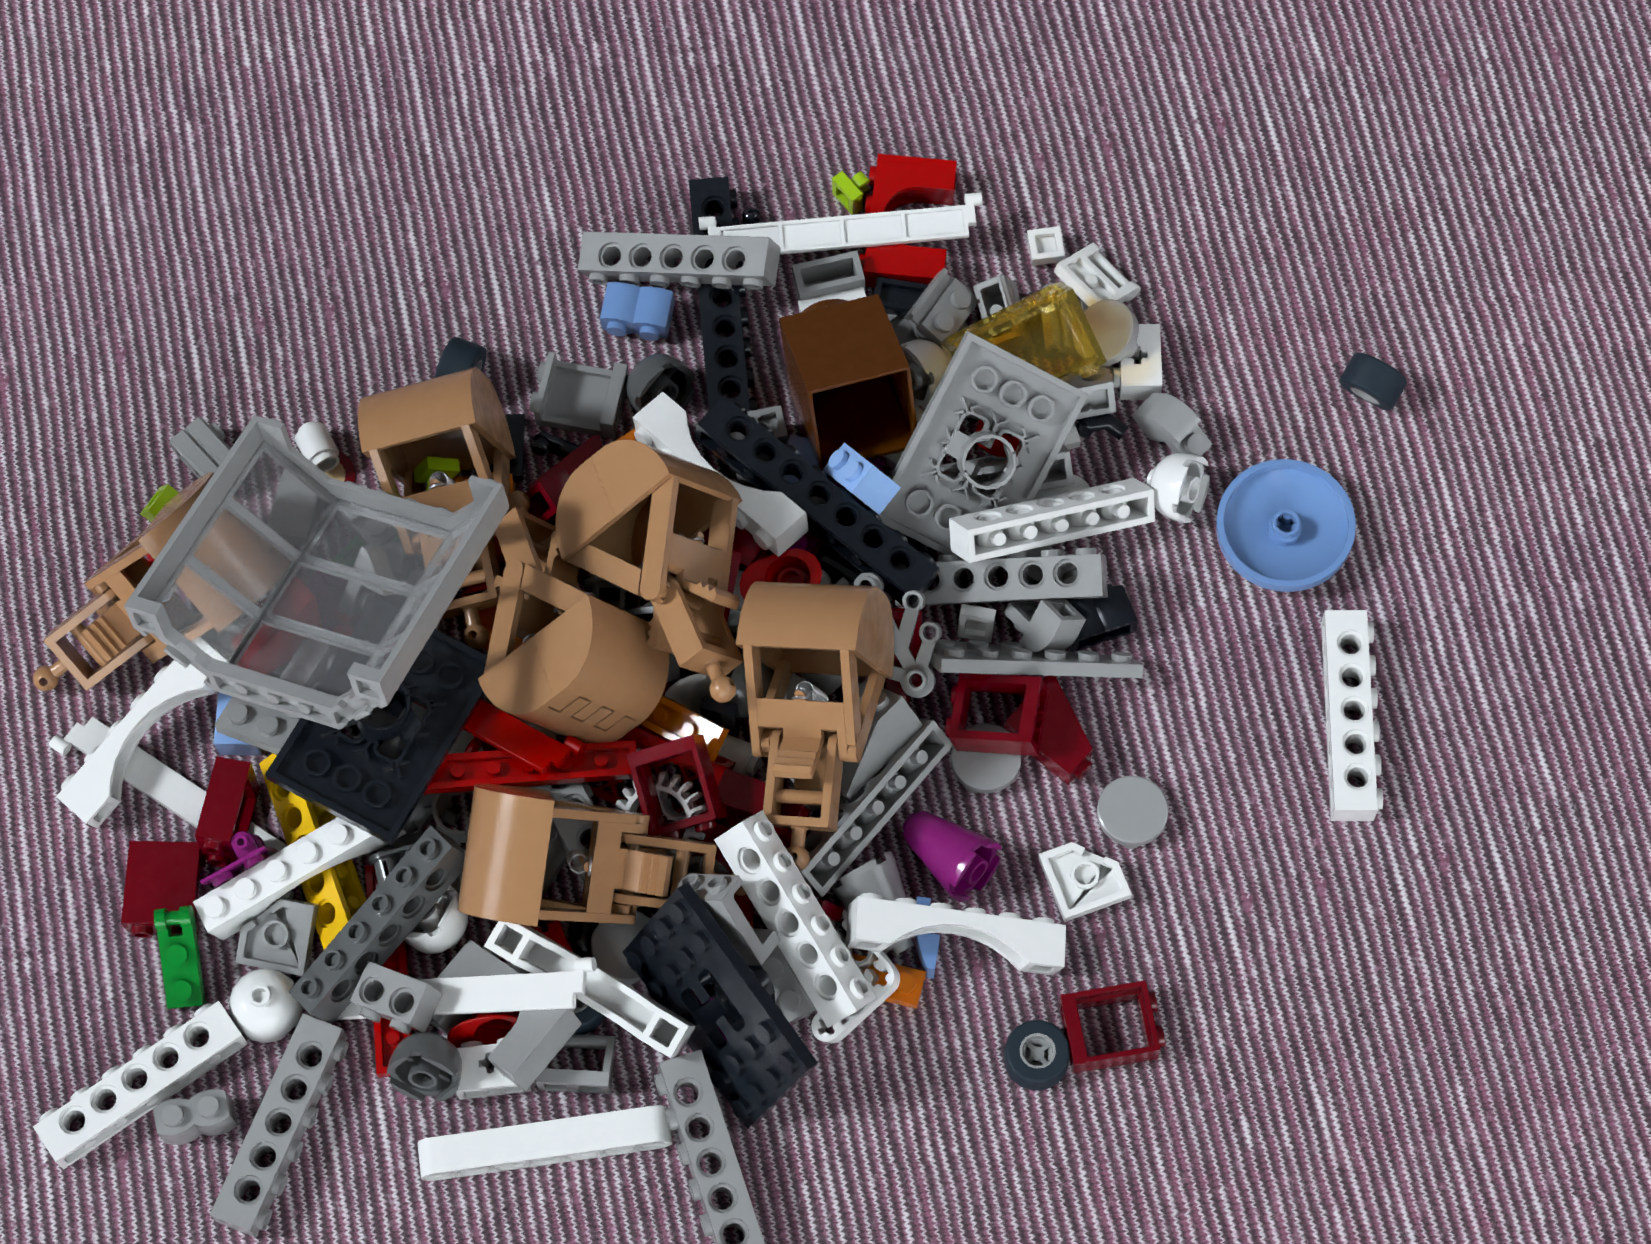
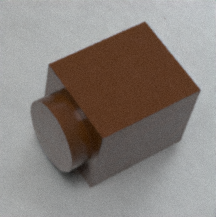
[779,294,917,471]

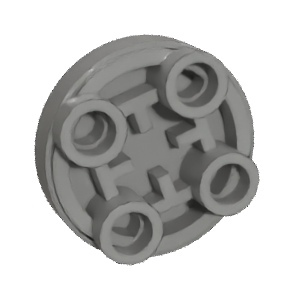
[1073,299,1139,367]
[951,723,1022,794]
[1096,776,1169,849]
[591,911,650,985]

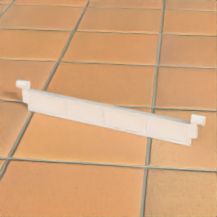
[698,192,982,255]
[49,717,294,899]
[322,957,597,1021]

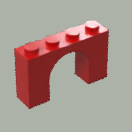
[859,153,957,288]

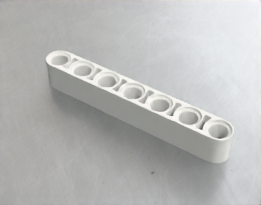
[417,1105,672,1181]

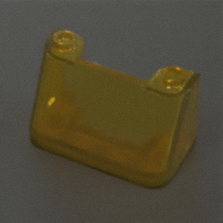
[941,282,1107,422]

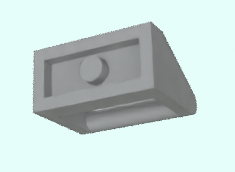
[535,1034,616,1095]

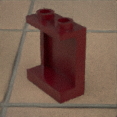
[121,841,206,938]

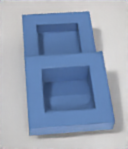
[915,896,940,979]

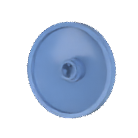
[1216,459,1356,592]

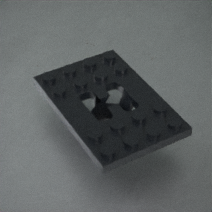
[265,598,487,846]
[622,882,818,1129]

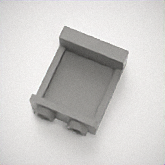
[530,352,629,439]
[671,873,781,966]

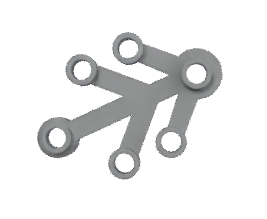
[854,572,942,698]

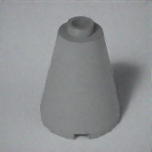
[830,851,915,955]

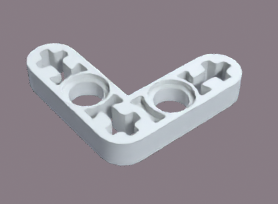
[811,909,900,1044]

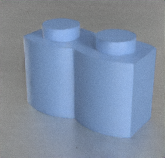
[600,282,675,341]

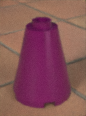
[903,810,1002,903]

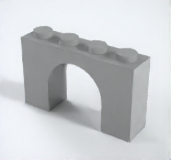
[430,939,582,1091]

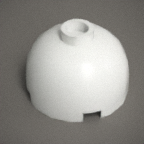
[901,339,951,409]
[1146,453,1210,523]
[404,886,468,954]
[229,968,303,1043]

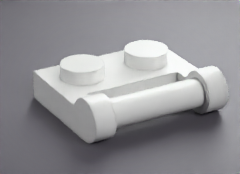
[1054,243,1141,307]

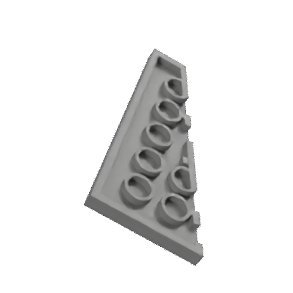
[921,639,1144,678]

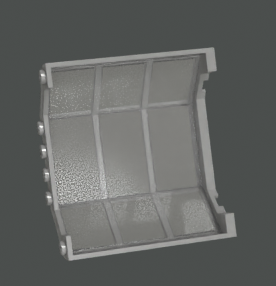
[124,415,510,729]

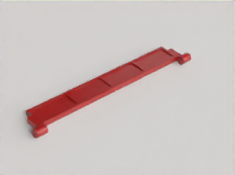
[332,612,586,774]

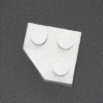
[1038,842,1132,922]

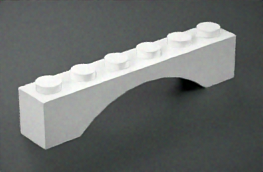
[633,392,809,557]
[56,637,227,828]
[193,817,407,940]
[846,893,1066,976]
[484,921,696,1058]

